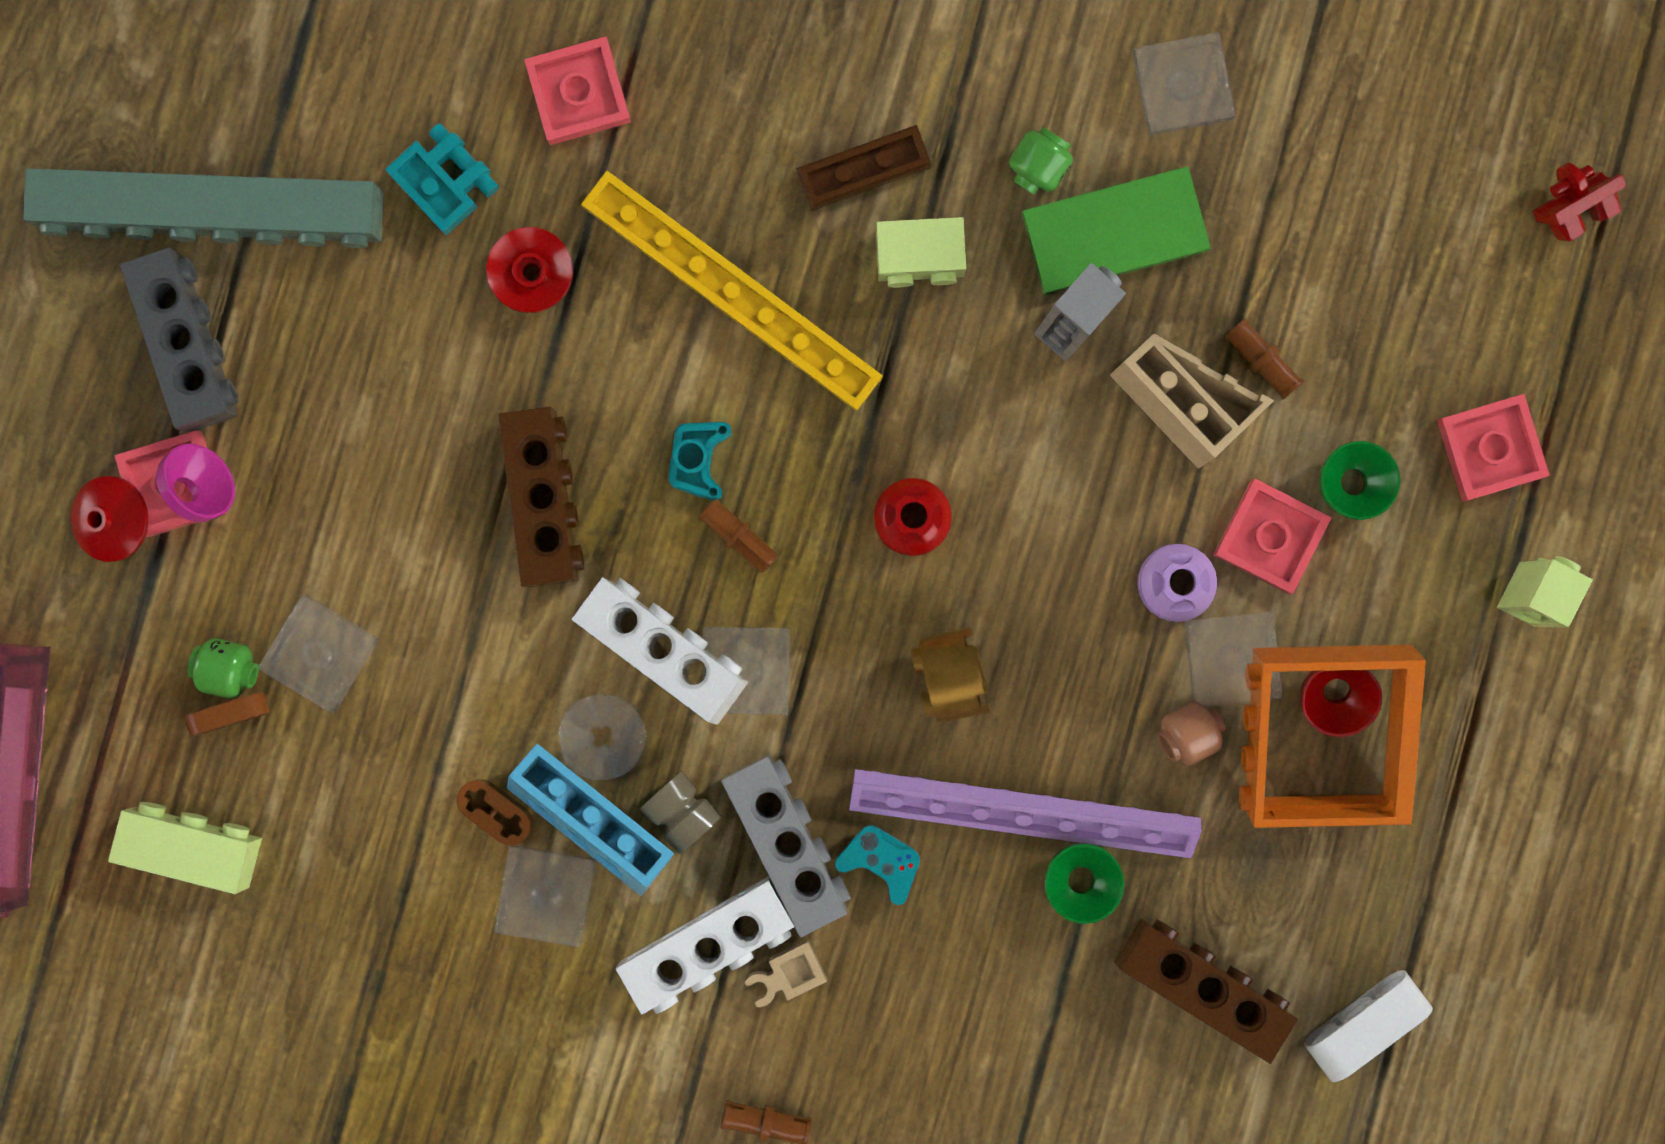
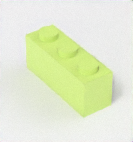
[108,802,262,894]

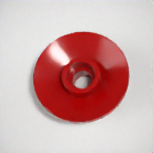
[486,227,573,313]
[71,476,149,562]

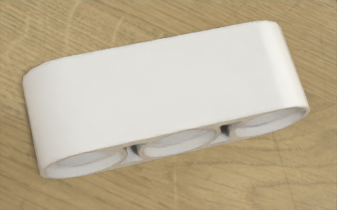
[1304,970,1433,1082]

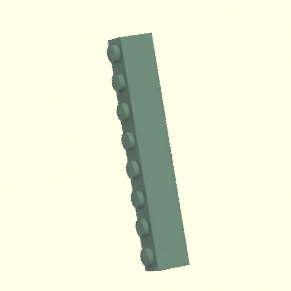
[23,168,384,248]

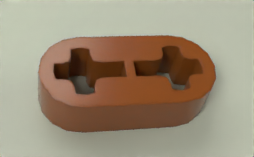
[184,692,271,737]
[457,779,534,846]

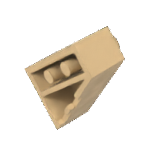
[1110,334,1274,469]

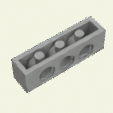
[1034,263,1126,362]
[721,754,851,938]

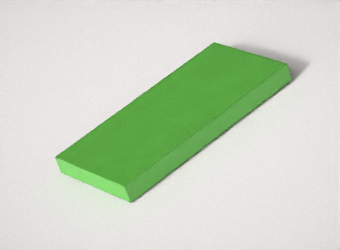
[1021,166,1211,295]

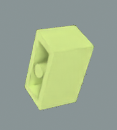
[876,217,966,288]
[1497,556,1593,627]

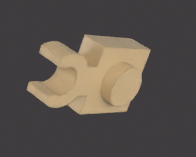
[745,940,827,1007]

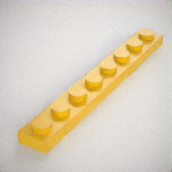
[581,171,883,412]

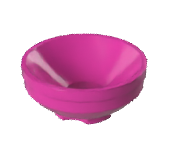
[156,444,235,522]

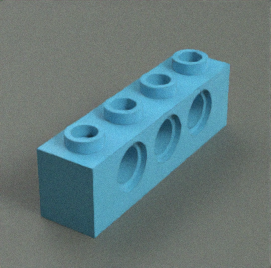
[507,743,674,896]

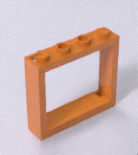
[1239,645,1426,828]

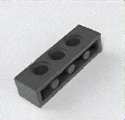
[120,248,239,433]

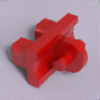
[1532,163,1626,242]

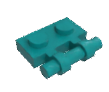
[385,123,499,236]

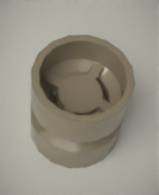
[639,771,722,854]

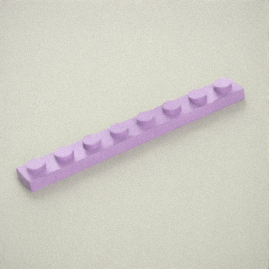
[849,769,1202,858]

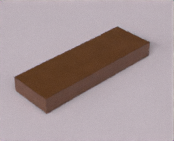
[796,125,932,211]

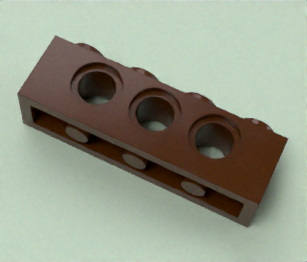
[498,406,584,587]
[1114,918,1298,1064]

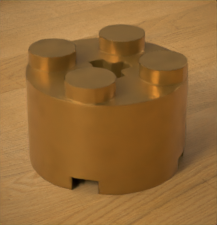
[911,627,991,724]

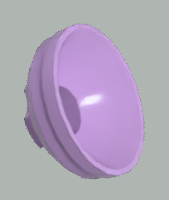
[1137,544,1217,622]

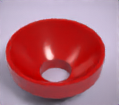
[874,478,952,556]
[1300,670,1382,737]

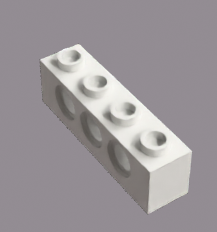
[571,577,748,725]
[616,876,795,1015]

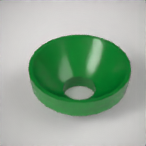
[1318,441,1401,520]
[1044,843,1125,924]

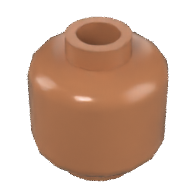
[1157,701,1226,766]

